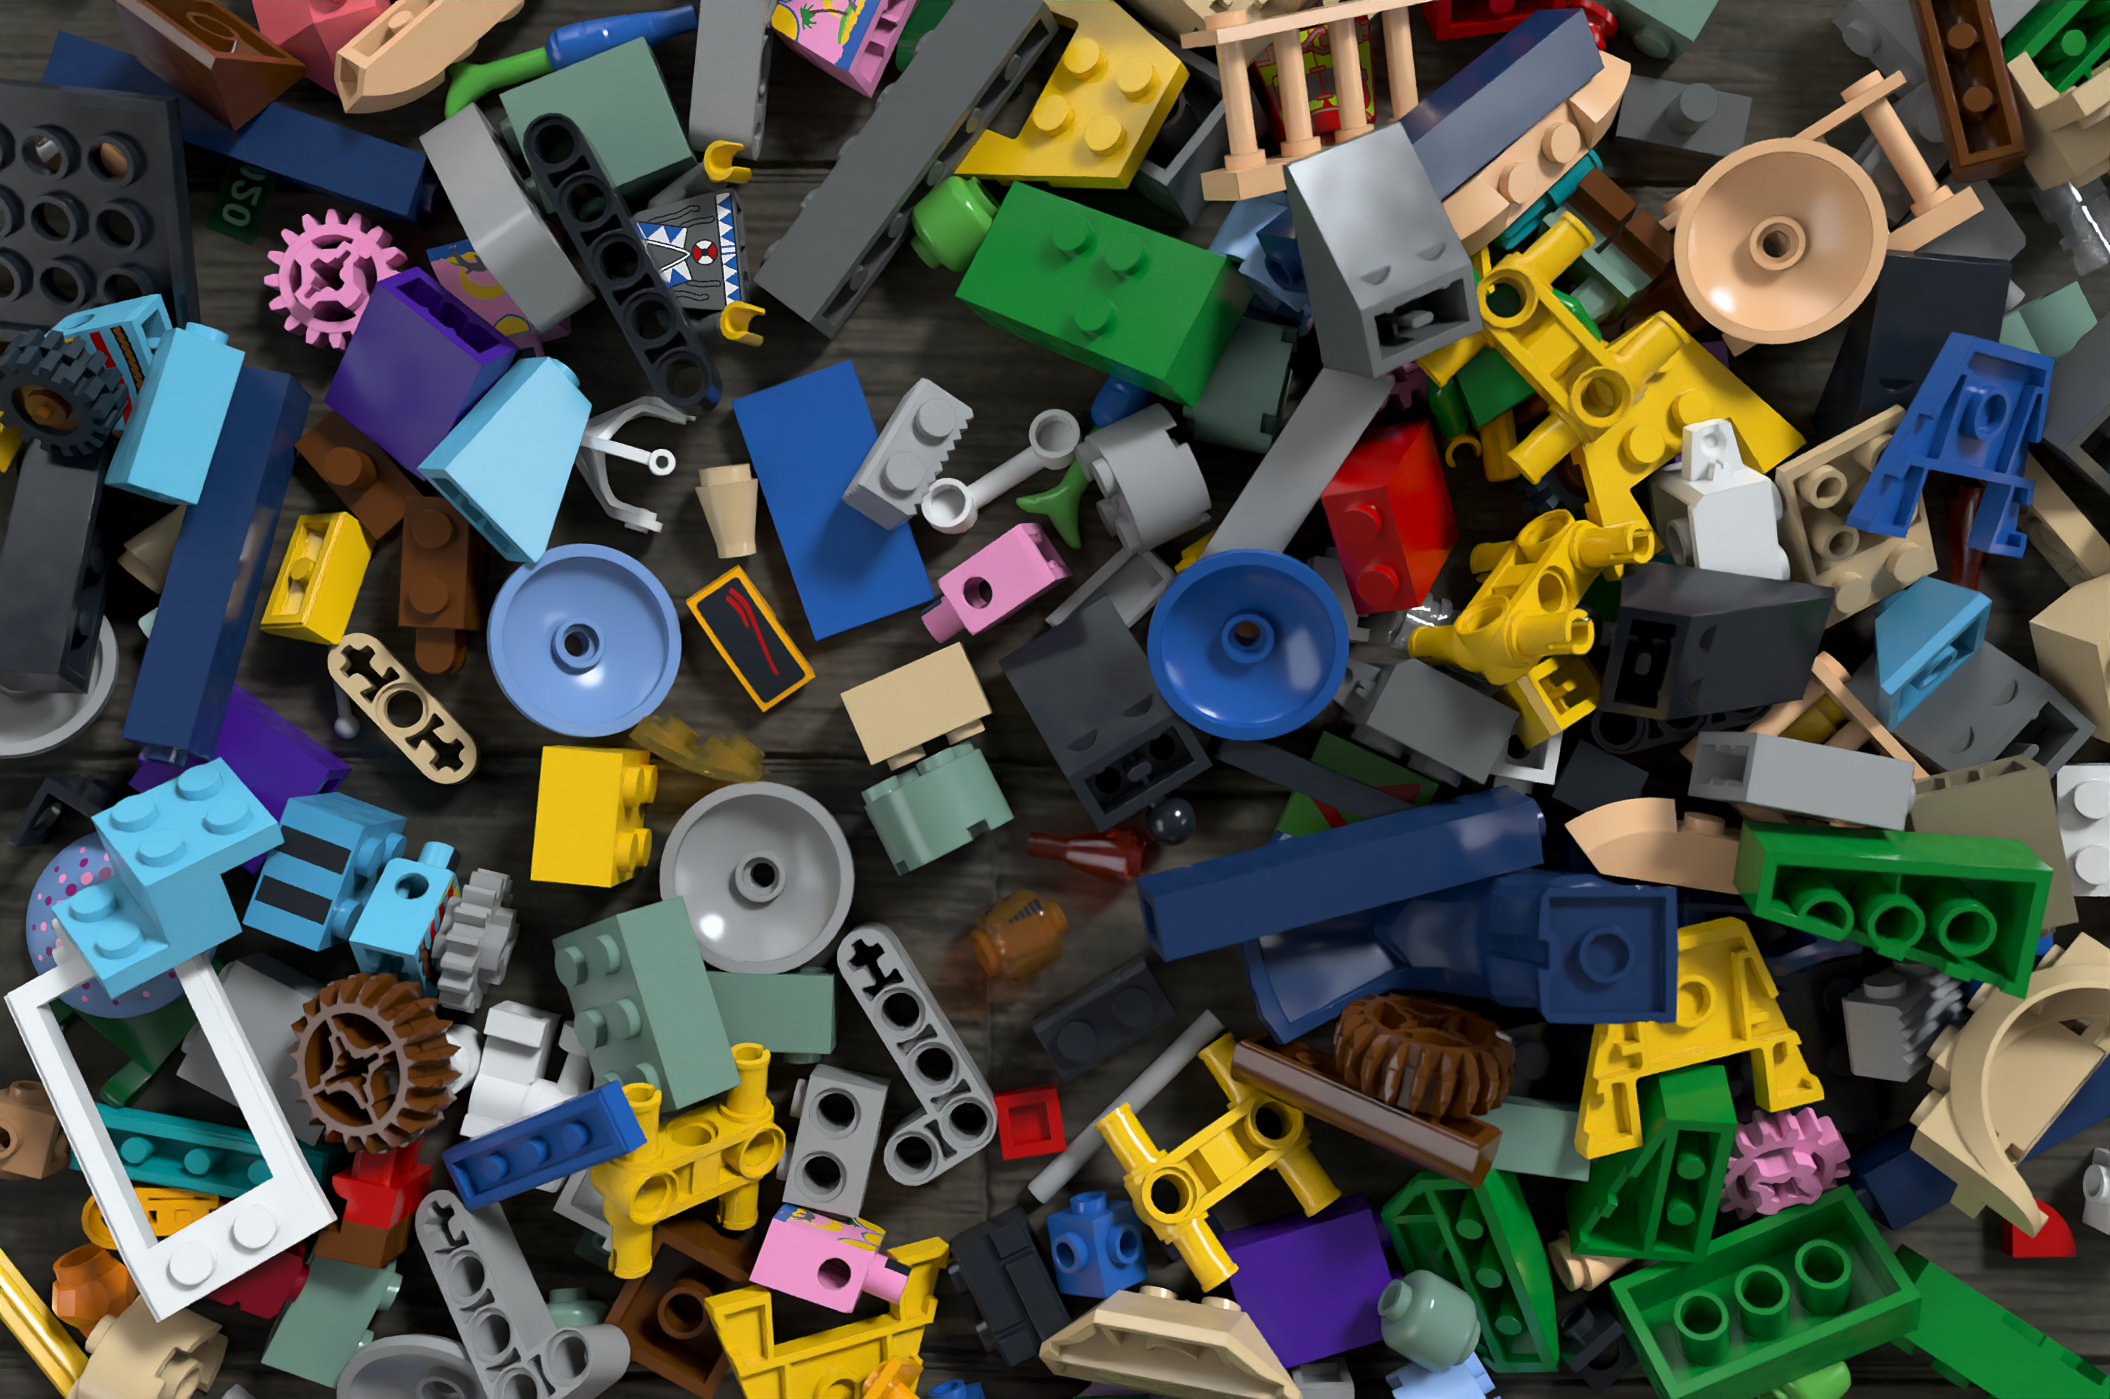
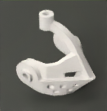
[574,396,697,534]

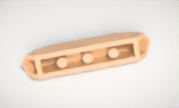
[334,0,525,114]
[1441,49,1631,257]
[1565,798,1836,895]

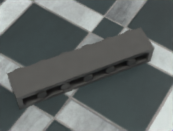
[752,0,1060,340]

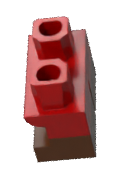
[314,1135,434,1269]

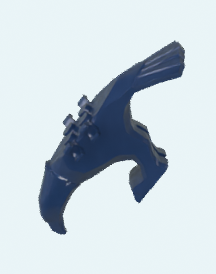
[1238,818,1865,1044]

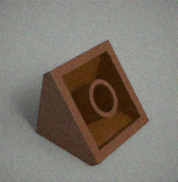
[112,0,307,132]

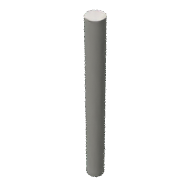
[1028,1009,1225,1204]

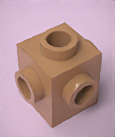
[0,1080,71,1180]

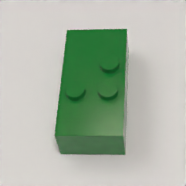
[955,180,1255,409]
[1609,1183,1922,1399]

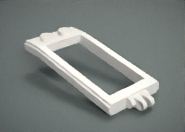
[4,918,338,1323]

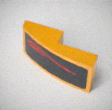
[686,564,816,712]

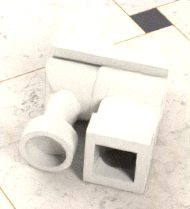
[460,1000,592,1192]

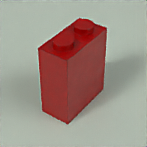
[1321,419,1460,615]

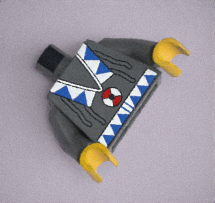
[611,140,765,347]

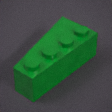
[1733,820,2054,1000]

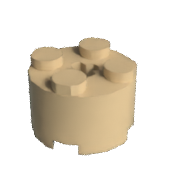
[66,1294,228,1399]

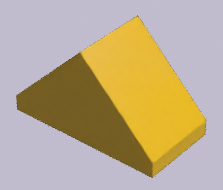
[1492,654,1600,750]

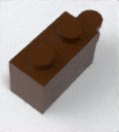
[398,496,490,674]

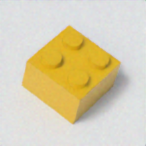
[530,744,658,887]

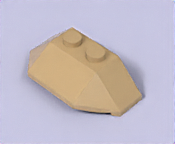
[1039,1286,1304,1399]

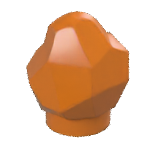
[52,1243,137,1338]

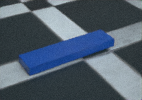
[441,1079,648,1212]

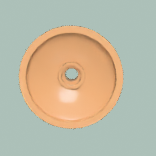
[1674,138,1888,344]

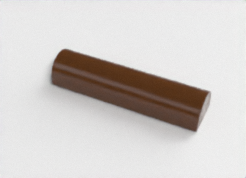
[1909,0,2029,184]
[1230,1028,1503,1189]

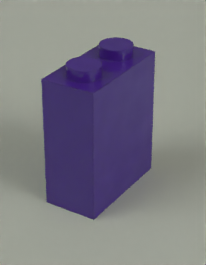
[323,266,520,482]
[128,682,353,875]
[1217,1193,1403,1369]

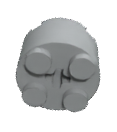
[1074,403,1212,556]

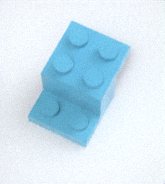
[51,757,284,999]

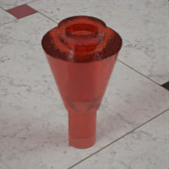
[1944,486,1990,591]
[1027,827,1147,890]

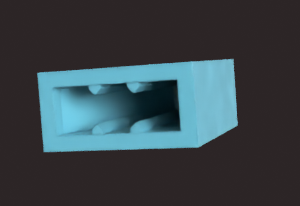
[103,322,245,505]
[416,357,592,563]

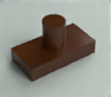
[294,410,429,542]

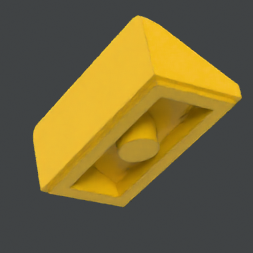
[260,512,376,645]

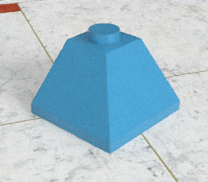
[1873,575,1992,733]

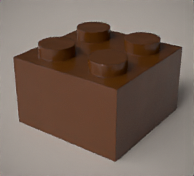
[603,1211,772,1399]

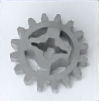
[431,868,520,1013]

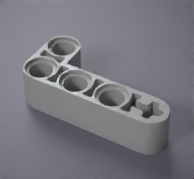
[689,0,778,161]
[419,102,597,334]
[1196,366,1395,562]
[837,922,998,1186]
[415,1190,630,1399]

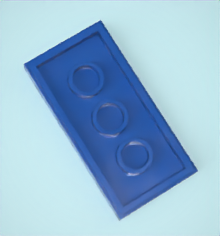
[731,359,937,642]

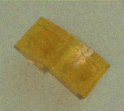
[629,713,772,785]

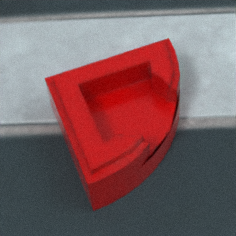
[2002,1198,2076,1258]

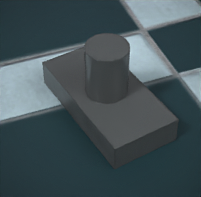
[1609,74,1753,163]

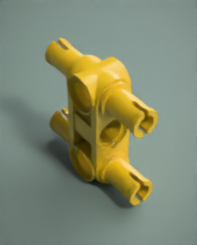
[1415,211,1691,485]
[1408,509,1655,685]
[1093,1032,1342,1293]
[590,1043,786,1279]

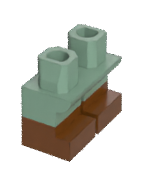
[1532,166,1676,325]

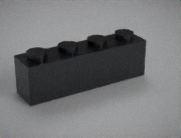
[0,432,128,694]

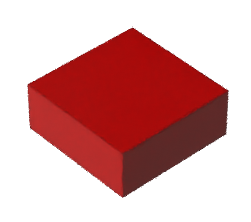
[994,1083,1066,1160]

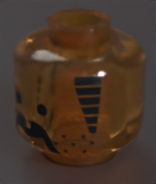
[969,888,1069,984]

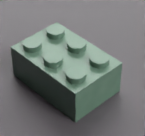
[552,895,742,1114]

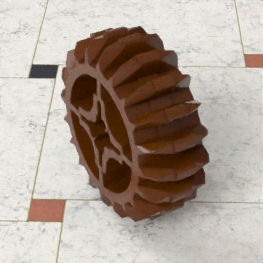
[285,971,462,1155]
[1333,992,1516,1119]

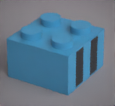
[242,792,407,952]

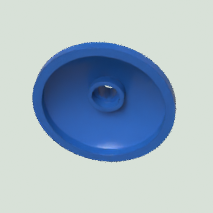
[1147,548,1349,741]

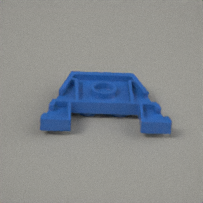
[1845,332,2054,558]

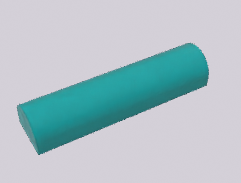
[69,1102,344,1203]

